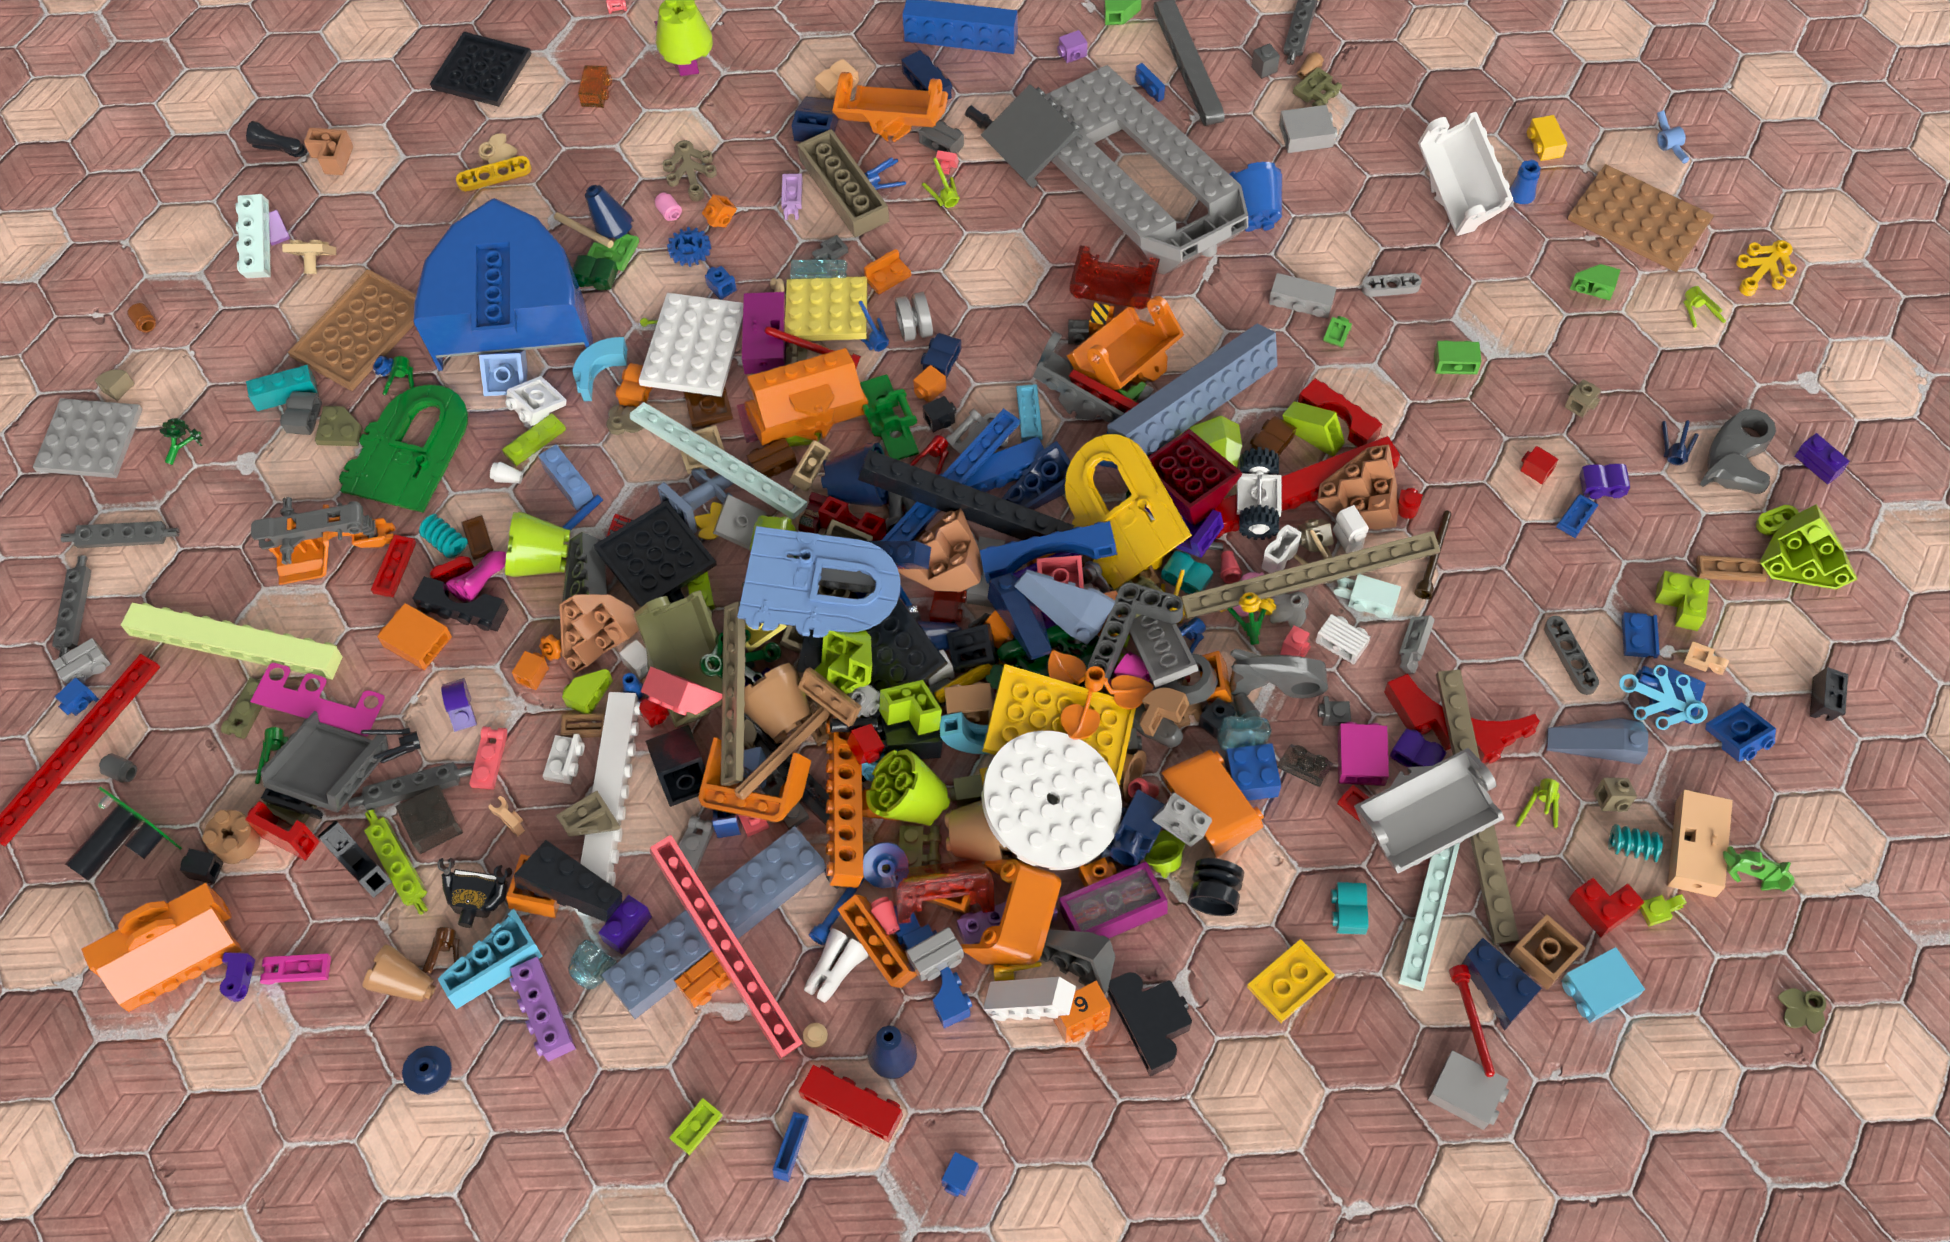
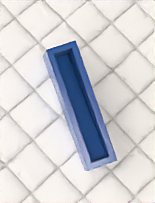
[773,1112,809,1182]

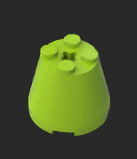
[655,0,713,65]
[505,512,570,577]
[866,749,950,826]

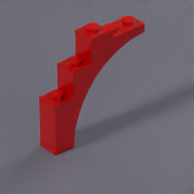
[1384,674,1540,764]

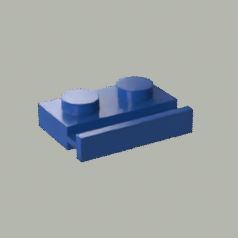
[1622,612,1660,658]

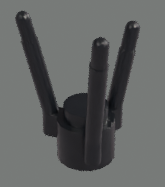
[361,728,421,763]

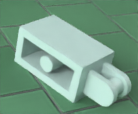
[1334,574,1401,619]

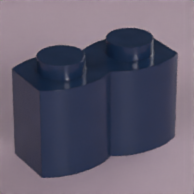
[921,333,962,378]

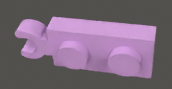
[781,174,803,220]

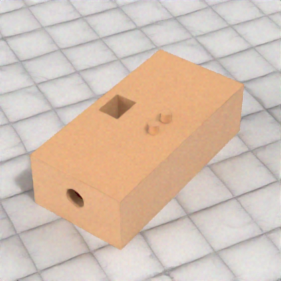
[1667,790,1733,897]

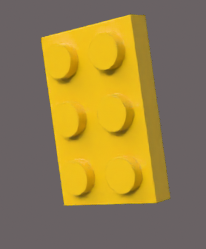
[1247,939,1335,1023]

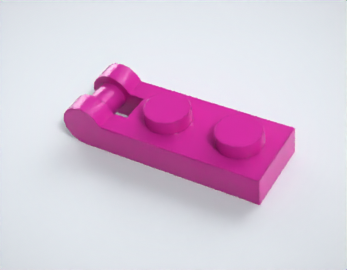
[260,954,331,985]

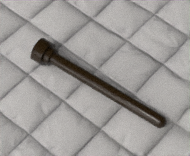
[1414,510,1452,600]

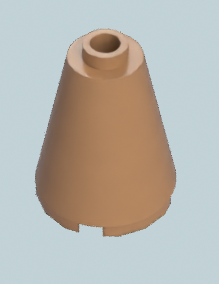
[363,944,436,1002]

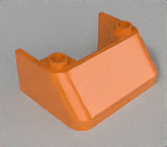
[699,737,811,822]
[960,859,1061,965]

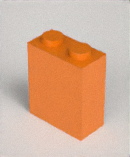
[377,603,452,671]

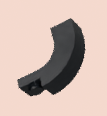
[317,821,392,898]

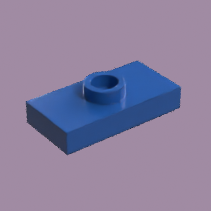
[1556,494,1599,538]

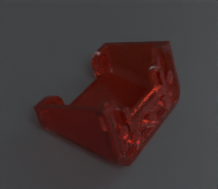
[1070,245,1160,310]
[891,860,995,924]

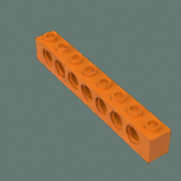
[826,715,863,888]

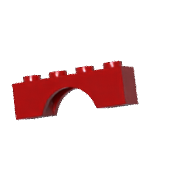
[1298,378,1383,447]

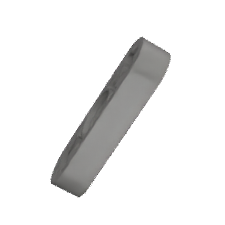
[1362,273,1422,297]

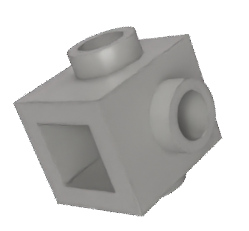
[846,685,880,718]

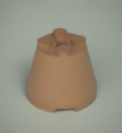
[744,663,812,744]
[945,800,1015,862]

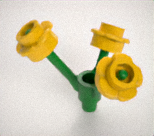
[1220,592,1276,645]

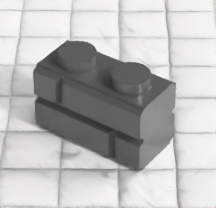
[919,120,964,154]

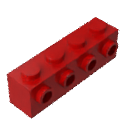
[798,1065,903,1143]

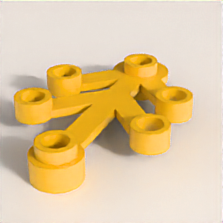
[1736,240,1797,296]

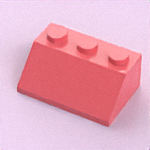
[641,666,722,716]

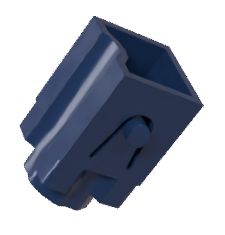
[1106,790,1165,867]

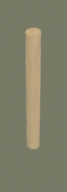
[554,212,614,248]

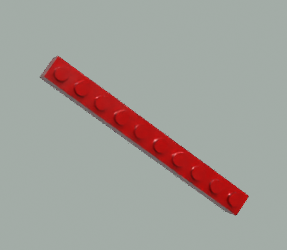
[1215,436,1401,539]

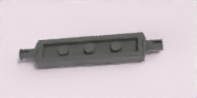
[1284,0,1318,65]
[61,521,180,548]
[52,555,92,658]
[348,762,473,810]

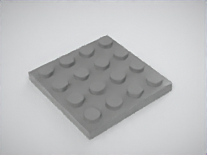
[33,398,143,478]

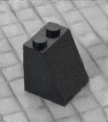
[645,725,706,807]

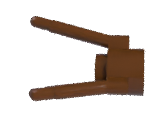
[422,927,460,973]

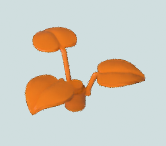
[1048,650,1154,740]

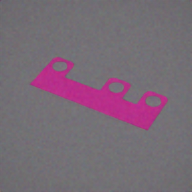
[250,663,385,736]

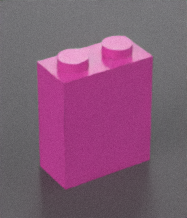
[1337,722,1389,786]

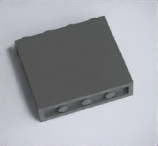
[981,84,1083,189]
[261,711,389,813]

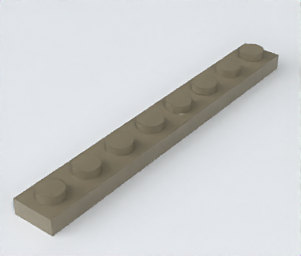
[721,601,746,786]

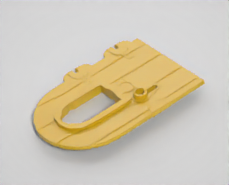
[1065,434,1192,590]

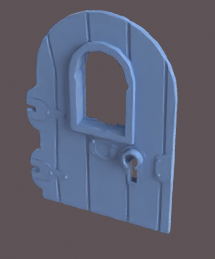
[737,526,901,638]

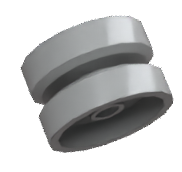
[895,292,933,342]

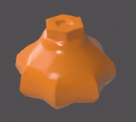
[539,634,562,661]

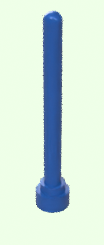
[808,875,865,945]

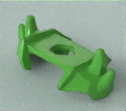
[1723,846,1795,892]

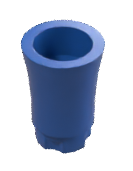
[1509,160,1541,204]

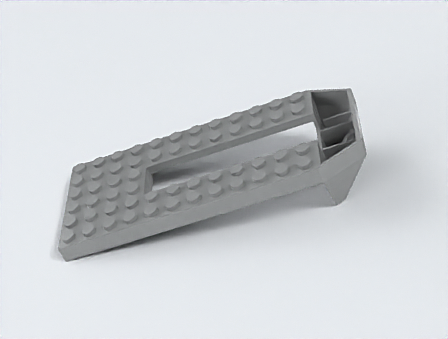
[1044,65,1248,275]

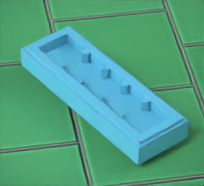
[1016,384,1043,442]

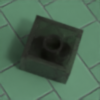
[395,785,463,854]

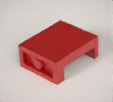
[245,801,320,861]

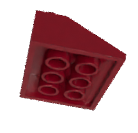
[1148,429,1242,526]

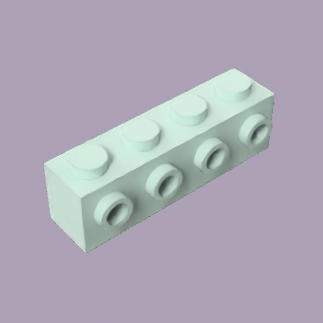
[236,194,271,278]

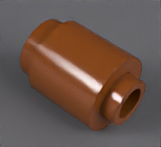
[127,303,156,333]

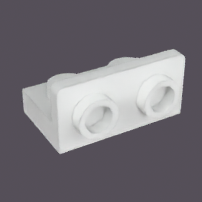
[543,734,585,784]

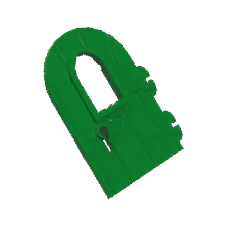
[339,385,468,513]

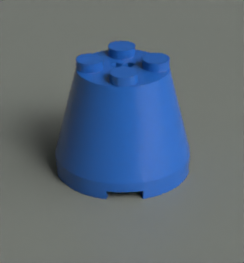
[1229,162,1282,232]

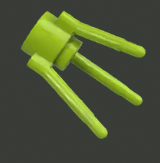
[922,158,960,208]
[1683,286,1726,328]
[1516,778,1560,828]

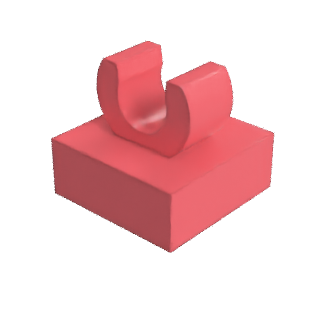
[936,150,959,175]
[738,815,769,837]

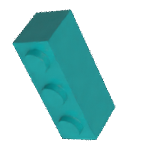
[246,365,318,411]

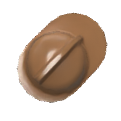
[1120,750,1147,803]

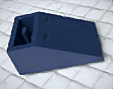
[792,96,839,142]

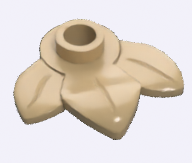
[478,133,518,170]

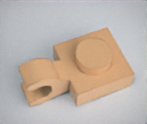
[1683,642,1729,675]
[489,796,525,837]

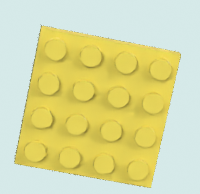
[784,276,867,342]

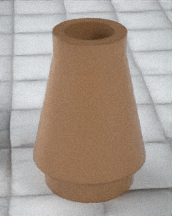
[1297,52,1324,80]

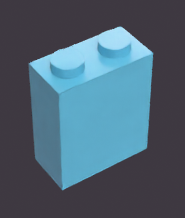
[1561,947,1645,1023]

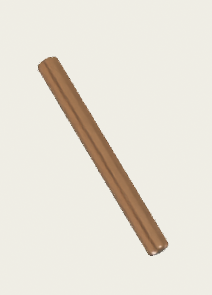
[734,706,832,800]

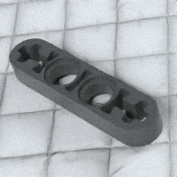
[1544,616,1599,695]

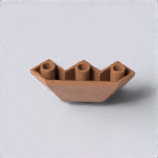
[1318,444,1398,530]
[898,508,983,592]
[559,595,639,673]

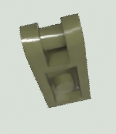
[221,678,263,739]

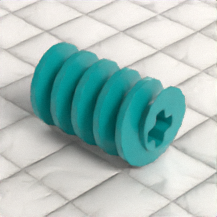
[419,514,468,558]
[1608,824,1663,863]

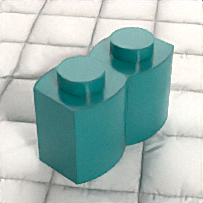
[1161,551,1214,594]
[1331,882,1369,935]

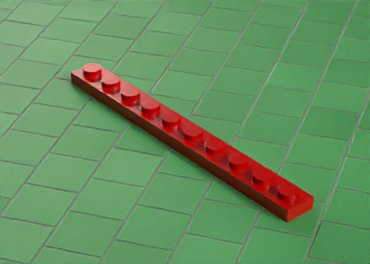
[0,654,160,847]

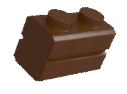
[746,438,797,479]

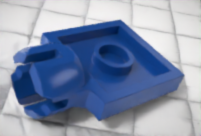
[1636,665,1706,724]

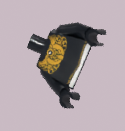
[437,858,512,928]

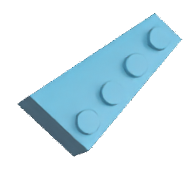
[438,909,543,1009]

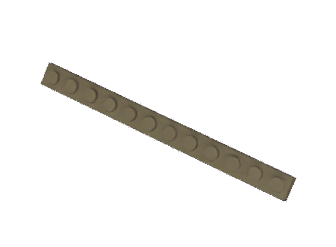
[1181,531,1441,620]
[1436,669,1519,945]

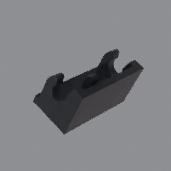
[1810,667,1848,721]

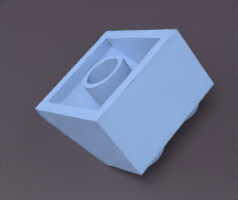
[479,350,528,396]

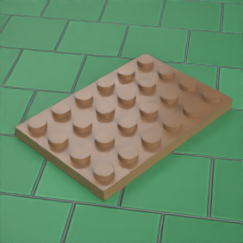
[1567,164,1714,272]
[288,269,416,391]

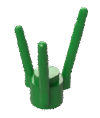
[382,356,414,395]
[255,727,289,784]

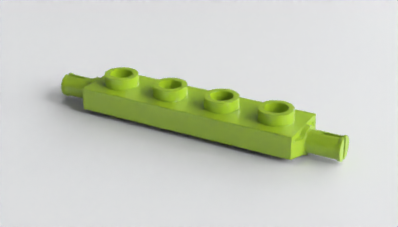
[364,810,428,915]

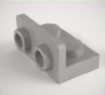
[1152,793,1212,847]

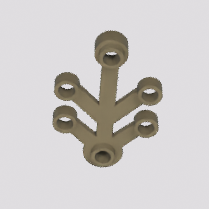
[663,140,717,201]

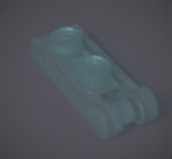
[790,260,848,279]

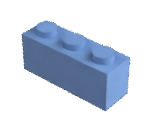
[538,445,594,511]

